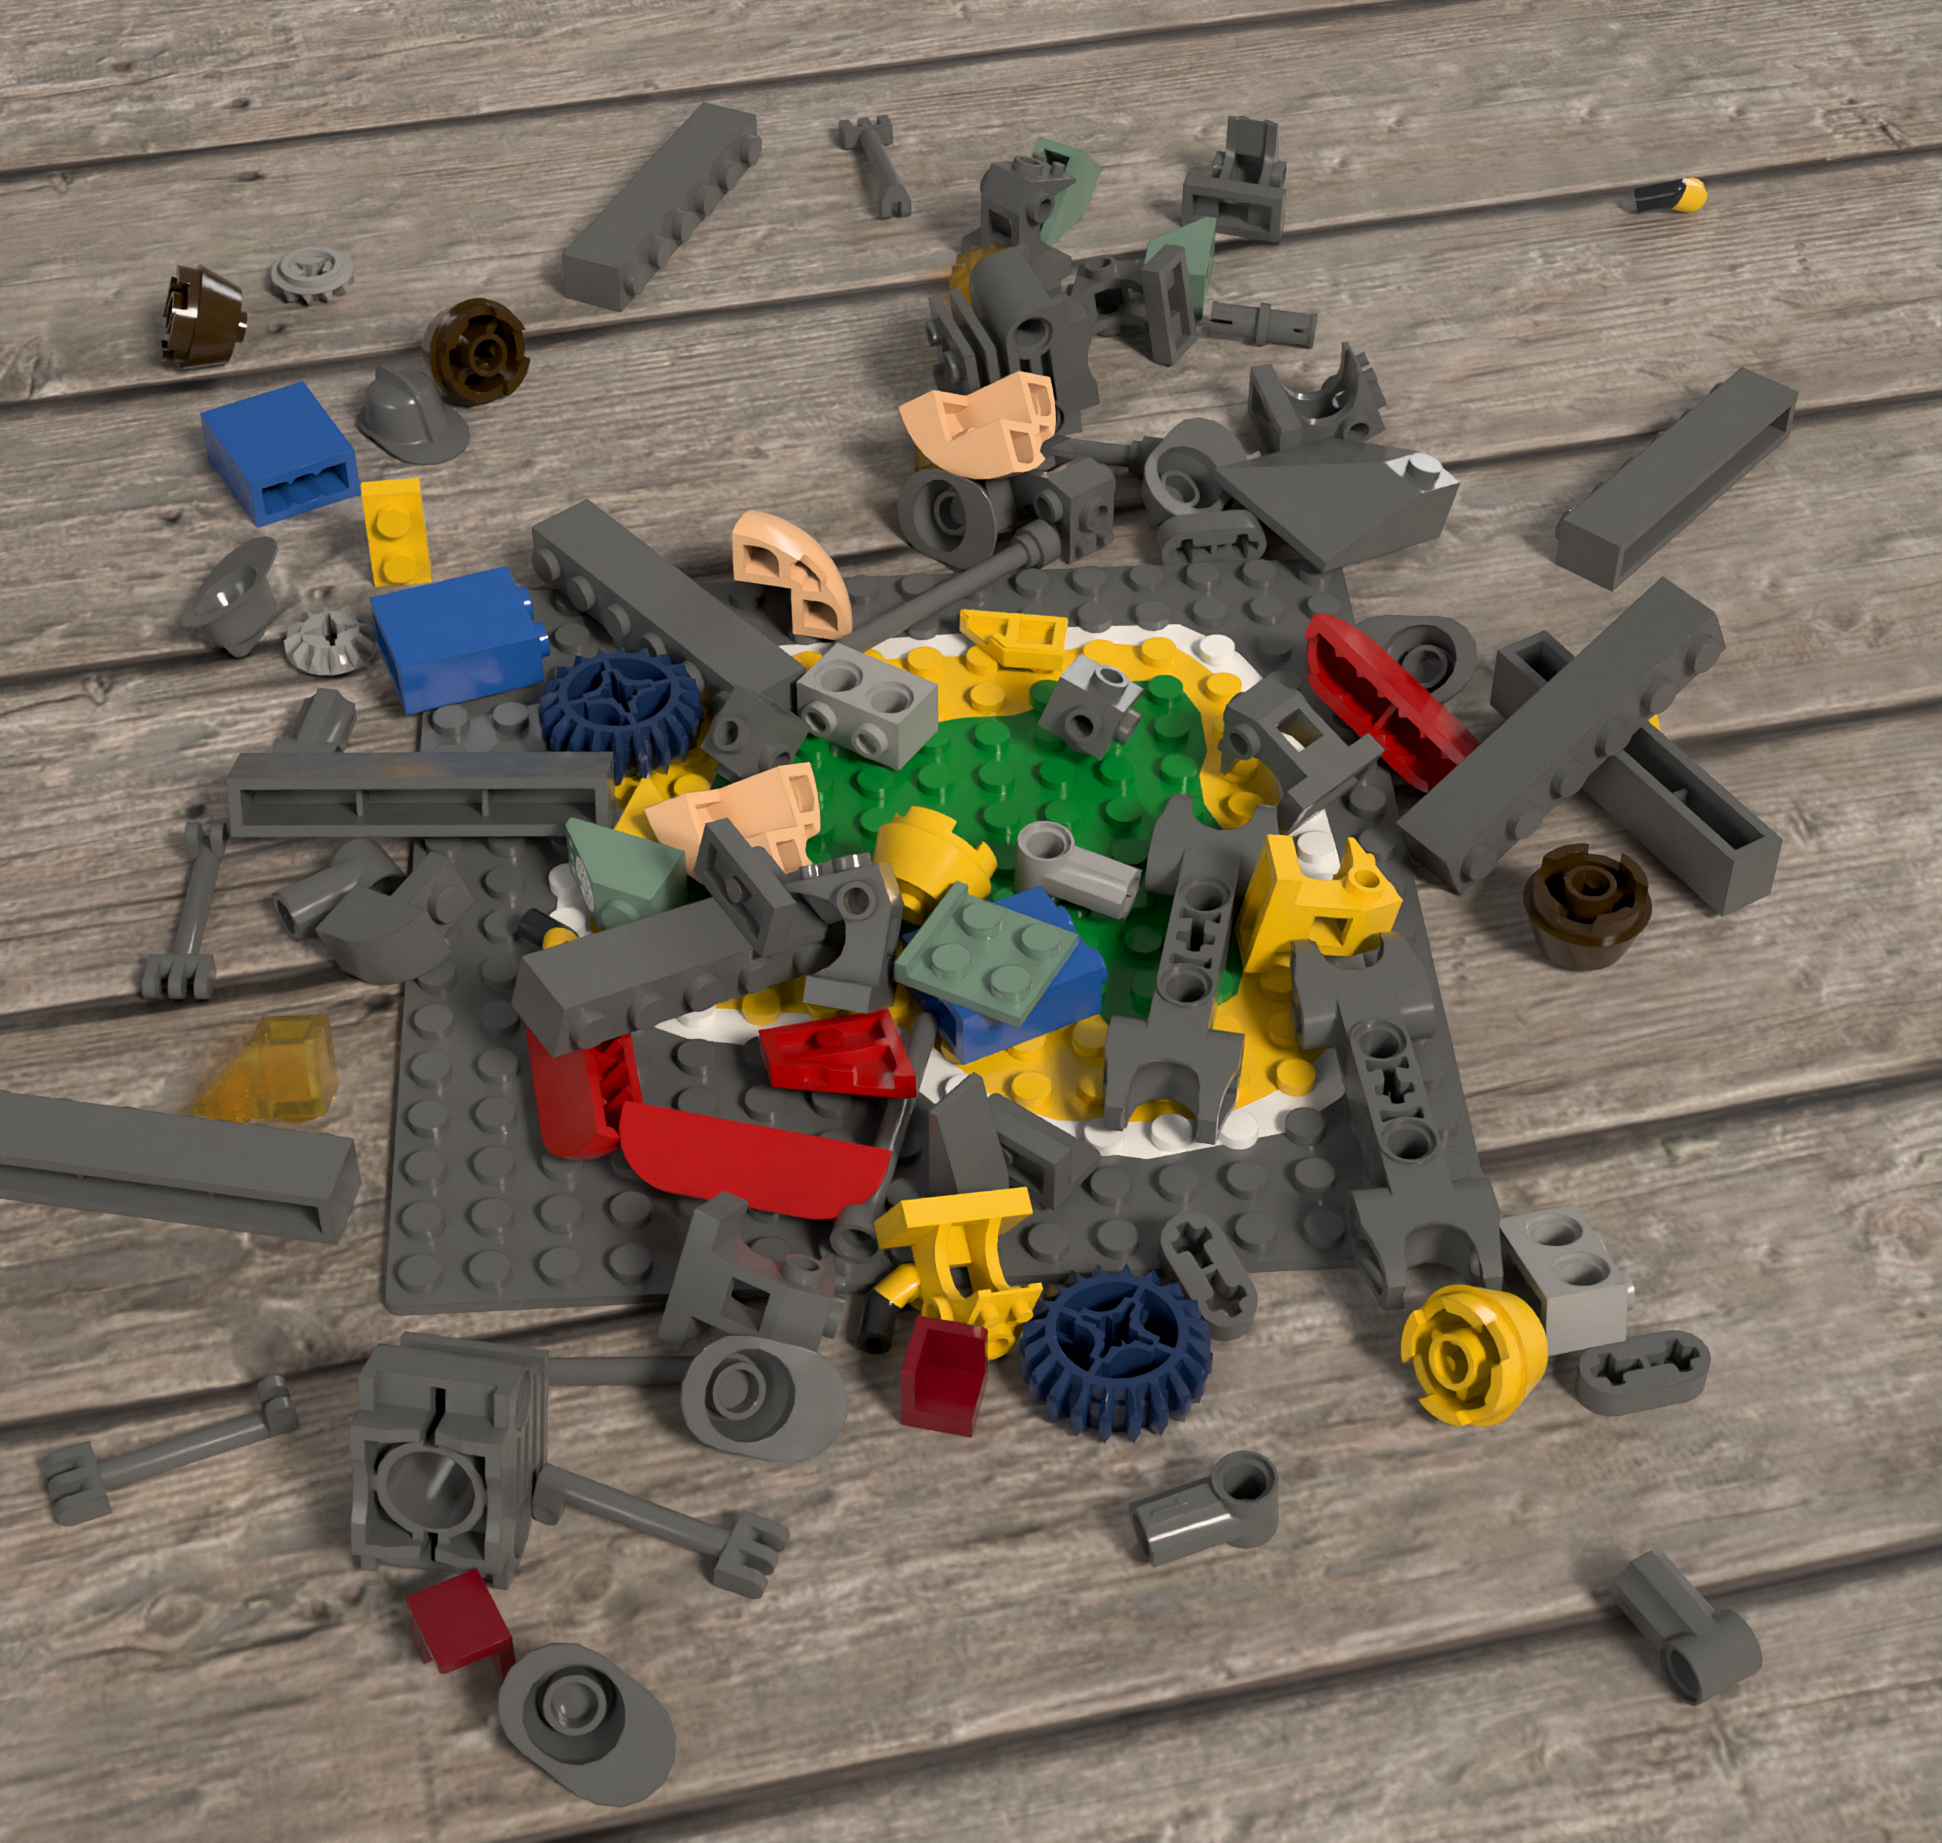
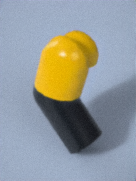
[1634,178,1707,213]
[518,908,580,949]
[856,1263,924,1355]

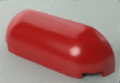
[1304,613,1481,793]
[526,941,643,1160]
[619,1100,892,1221]

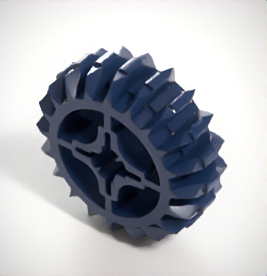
[538,645,704,785]
[1019,1263,1213,1444]

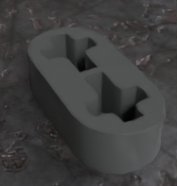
[1156,510,1267,565]
[1158,1212,1258,1342]
[1574,1330,1711,1416]

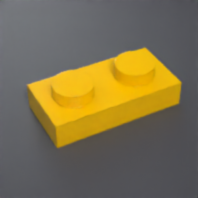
[361,478,432,587]

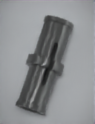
[1209,301,1318,347]

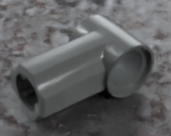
[271,688,357,753]
[272,837,407,942]
[1129,1450,1279,1568]
[1610,1550,1763,1706]

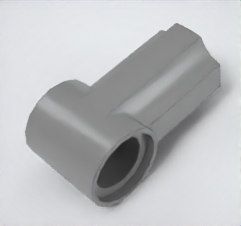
[1013,821,1143,921]

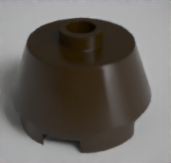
[159,264,247,370]
[422,298,530,406]
[1523,843,1652,971]

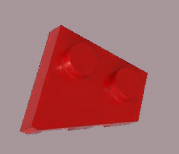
[758,1008,917,1099]

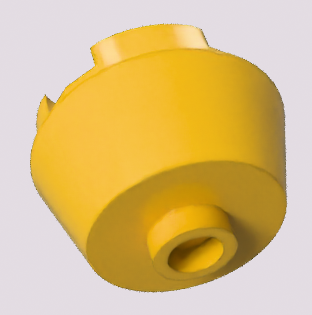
[872,806,997,926]
[1401,1284,1548,1427]

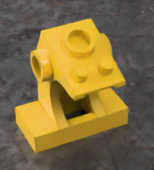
[1234,834,1403,974]
[873,1187,1043,1360]

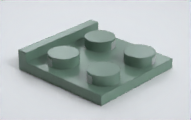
[894,881,1079,1028]

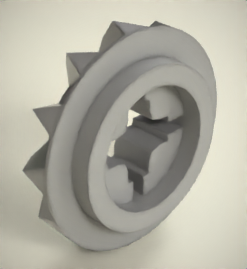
[271,246,355,305]
[284,605,378,675]

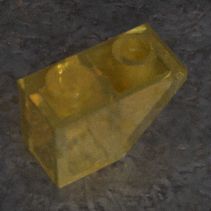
[191,1014,339,1123]

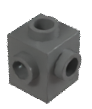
[1037,654,1143,760]
[700,684,811,783]

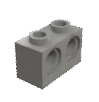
[796,643,938,771]
[1499,1204,1635,1356]

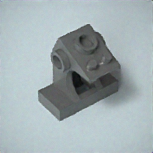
[1181,116,1287,243]
[961,152,1076,280]
[1066,244,1198,366]
[1247,342,1387,454]
[974,435,1116,565]
[1217,677,1385,836]
[784,852,904,1014]
[657,1191,847,1353]

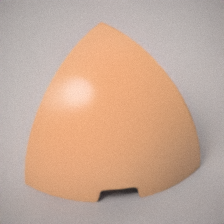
[899,371,1056,480]
[731,509,853,640]
[644,762,820,884]

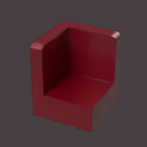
[901,1315,988,1438]
[405,1568,516,1683]

